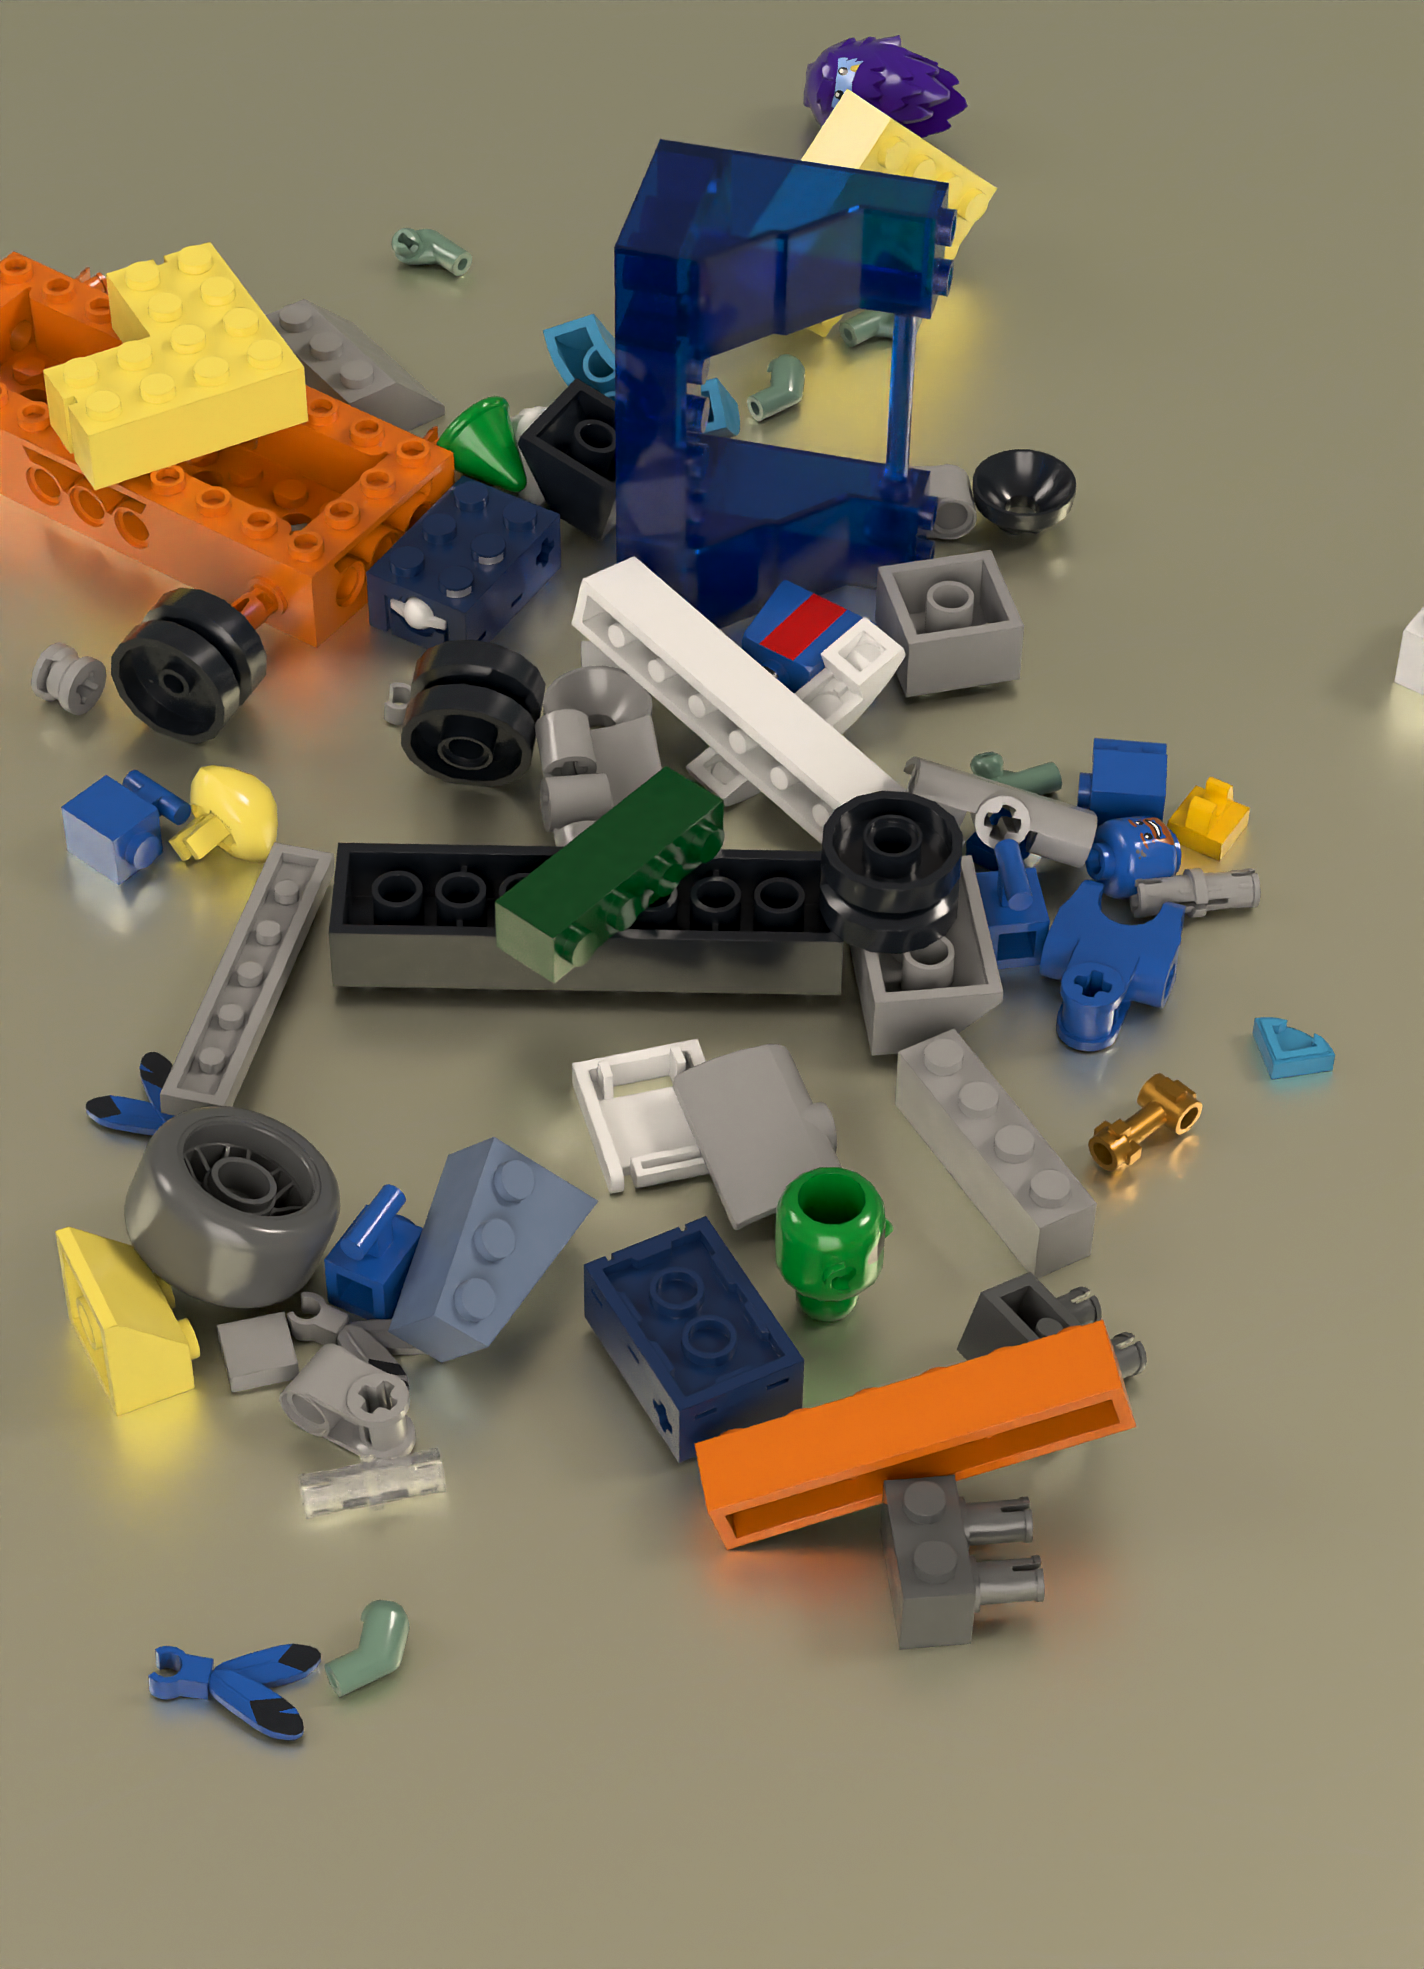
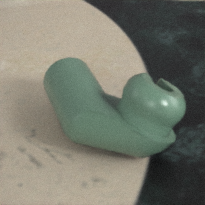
[391,228,472,276]

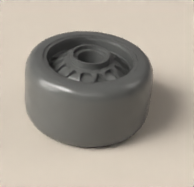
[124,1106,341,1308]

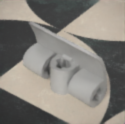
[534,709,662,846]
[903,757,1097,868]
[673,1044,842,1230]

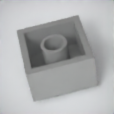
[875,550,1024,697]

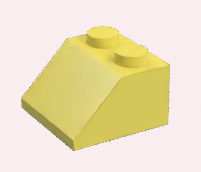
[55,1226,200,1416]

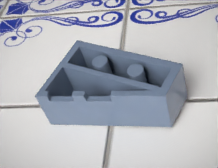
[388,1137,598,1363]

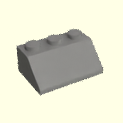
[266,299,445,432]
[849,855,1004,1056]

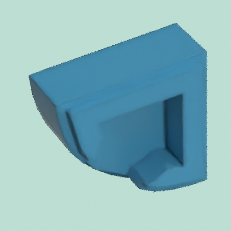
[1252,1017,1335,1080]

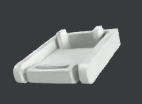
[572,1038,710,1194]

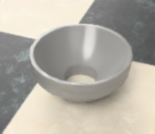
[543,666,652,727]

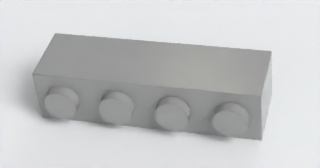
[895,1029,1097,1279]

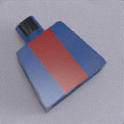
[742,579,877,693]

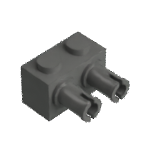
[957,1272,1147,1379]
[880,1475,1045,1650]

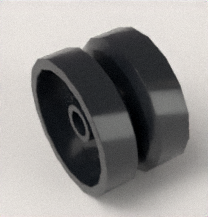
[111,587,267,744]
[401,639,546,787]
[819,791,963,954]

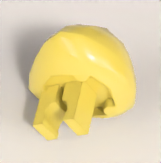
[168,765,278,863]

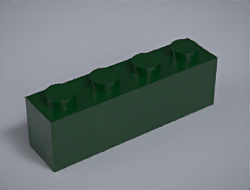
[495,766,725,984]

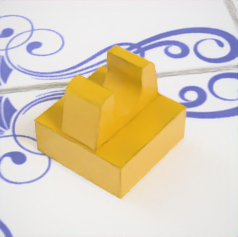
[1167,776,1250,861]

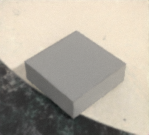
[217,1311,299,1392]

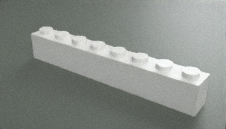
[571,556,965,849]

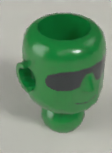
[775,1167,893,1322]

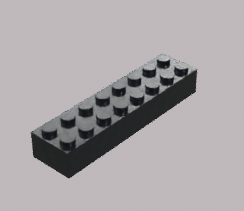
[328,843,844,995]

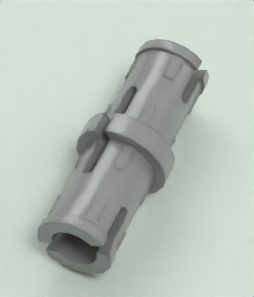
[1129,868,1261,918]

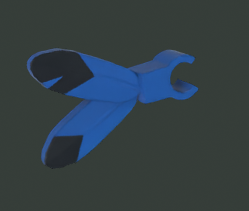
[86,1052,174,1136]
[148,1643,321,1740]

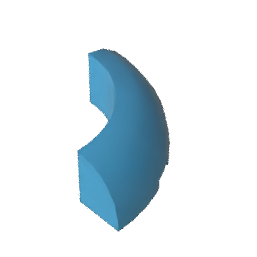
[543,314,740,444]

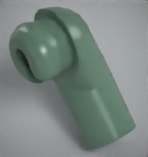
[839,301,923,347]
[747,354,805,421]
[970,752,1062,796]
[324,1600,410,1697]

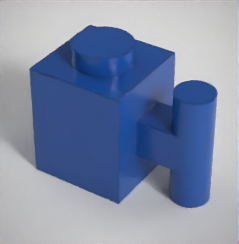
[1077,738,1167,830]
[61,770,191,885]
[976,839,1050,969]
[324,1184,423,1320]

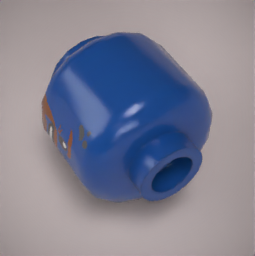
[1085,815,1182,899]

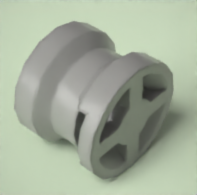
[31,642,107,715]

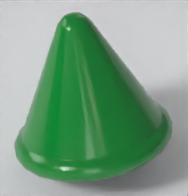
[436,396,527,493]

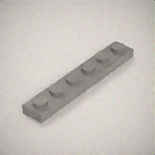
[160,842,334,1116]

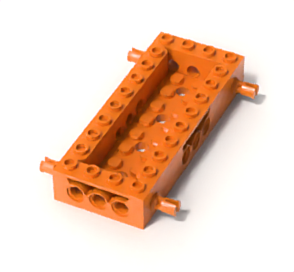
[0,251,455,648]

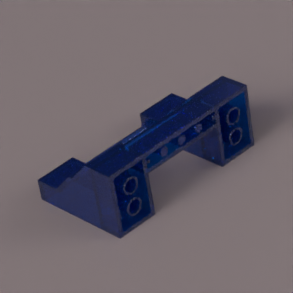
[614,139,957,629]

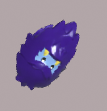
[803,35,968,138]

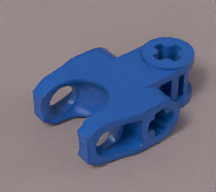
[1039,879,1186,1052]

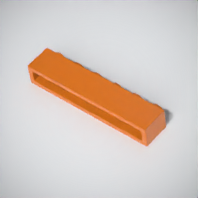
[694,1320,1137,1550]

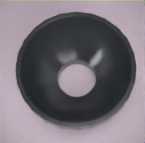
[972,449,1076,535]

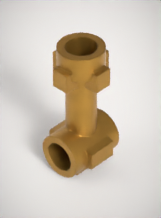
[1088,1073,1202,1171]

